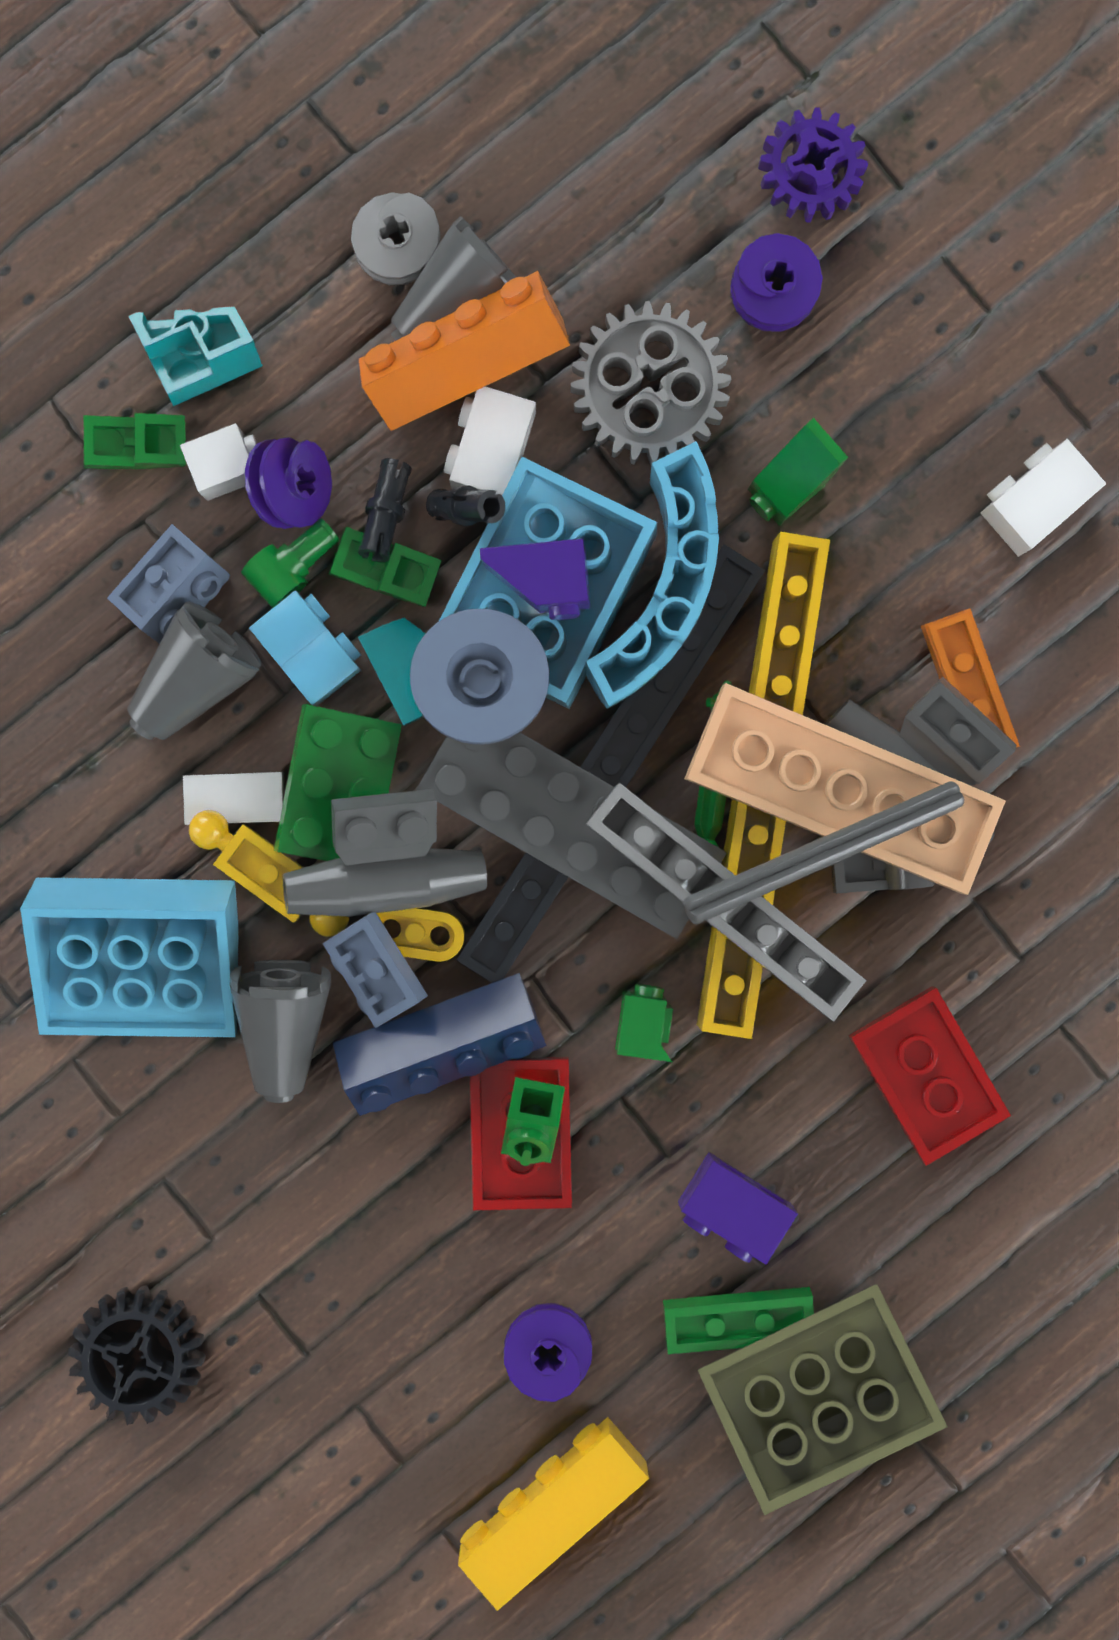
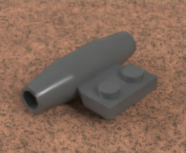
[825,677,1017,845]
[282,789,487,917]

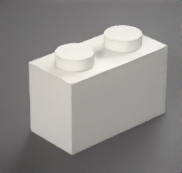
[444,386,536,495]
[980,439,1106,557]

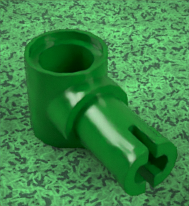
[241,518,340,609]

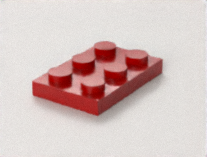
[848,986,1011,1166]
[470,1057,572,1211]

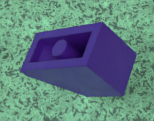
[480,539,590,620]

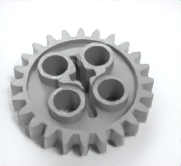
[570,301,731,465]

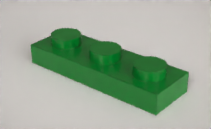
[663,1287,814,1354]

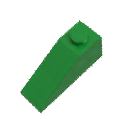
[747,418,848,526]

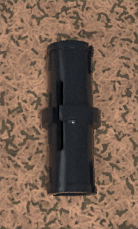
[358,458,412,563]
[426,485,506,526]

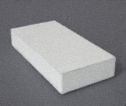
[183,772,285,825]

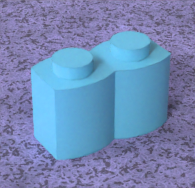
[249,590,361,706]

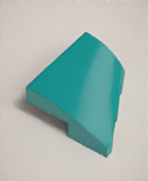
[129,307,263,406]
[358,618,426,726]

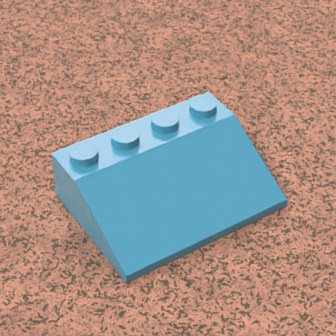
[439,457,657,709]
[20,878,238,1037]

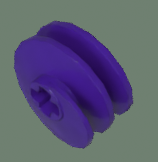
[730,233,823,332]
[245,437,332,529]
[504,1303,592,1402]

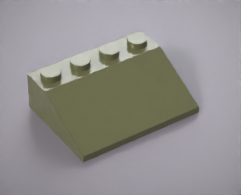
[698,1284,948,1515]

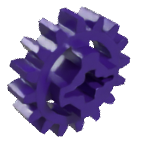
[758,107,868,223]

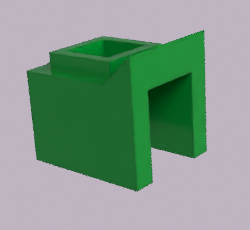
[615,984,673,1062]

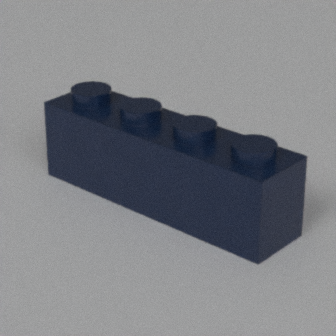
[333,973,547,1116]

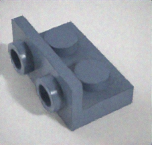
[107,524,230,644]
[322,912,428,1028]

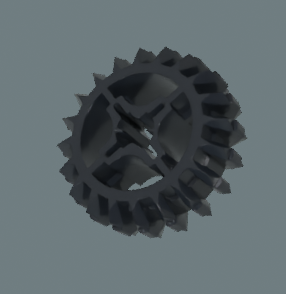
[68,1285,206,1425]

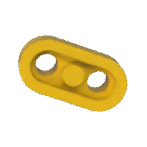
[376,908,465,962]

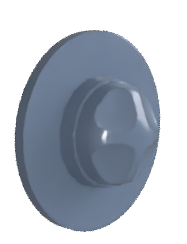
[410,609,549,744]

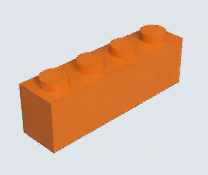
[359,271,570,431]

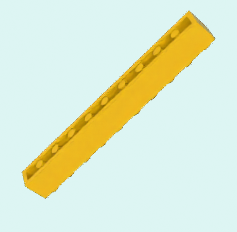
[696,532,830,1039]

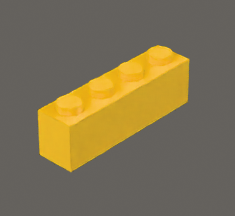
[458,1417,649,1611]

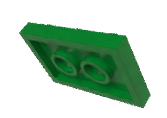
[274,704,402,861]

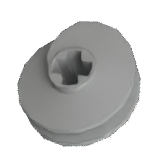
[351,192,440,285]

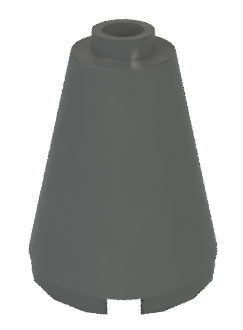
[391,216,516,341]
[127,601,262,740]
[230,960,331,1103]

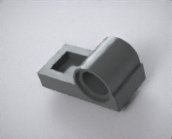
[831,852,935,894]

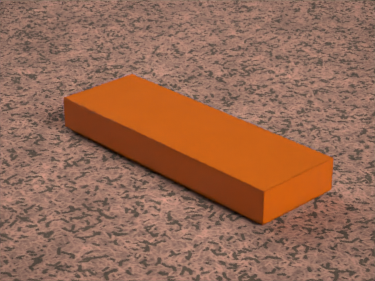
[921,608,1020,748]

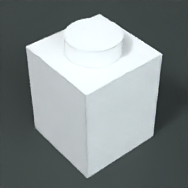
[180,423,257,501]

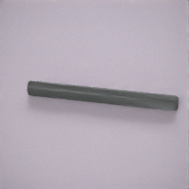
[683,781,964,924]

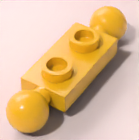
[189,810,349,937]

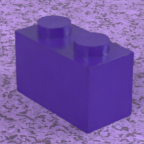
[678,1152,798,1265]

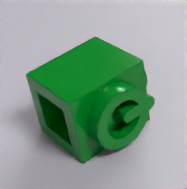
[501,1077,565,1166]

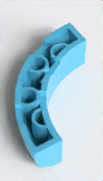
[586,441,719,708]

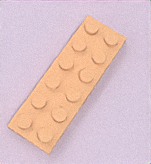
[684,683,1006,895]

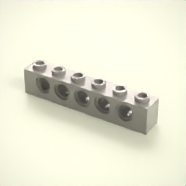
[586,783,867,1022]

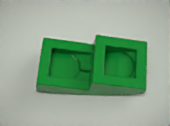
[83,413,186,469]
[328,526,442,607]

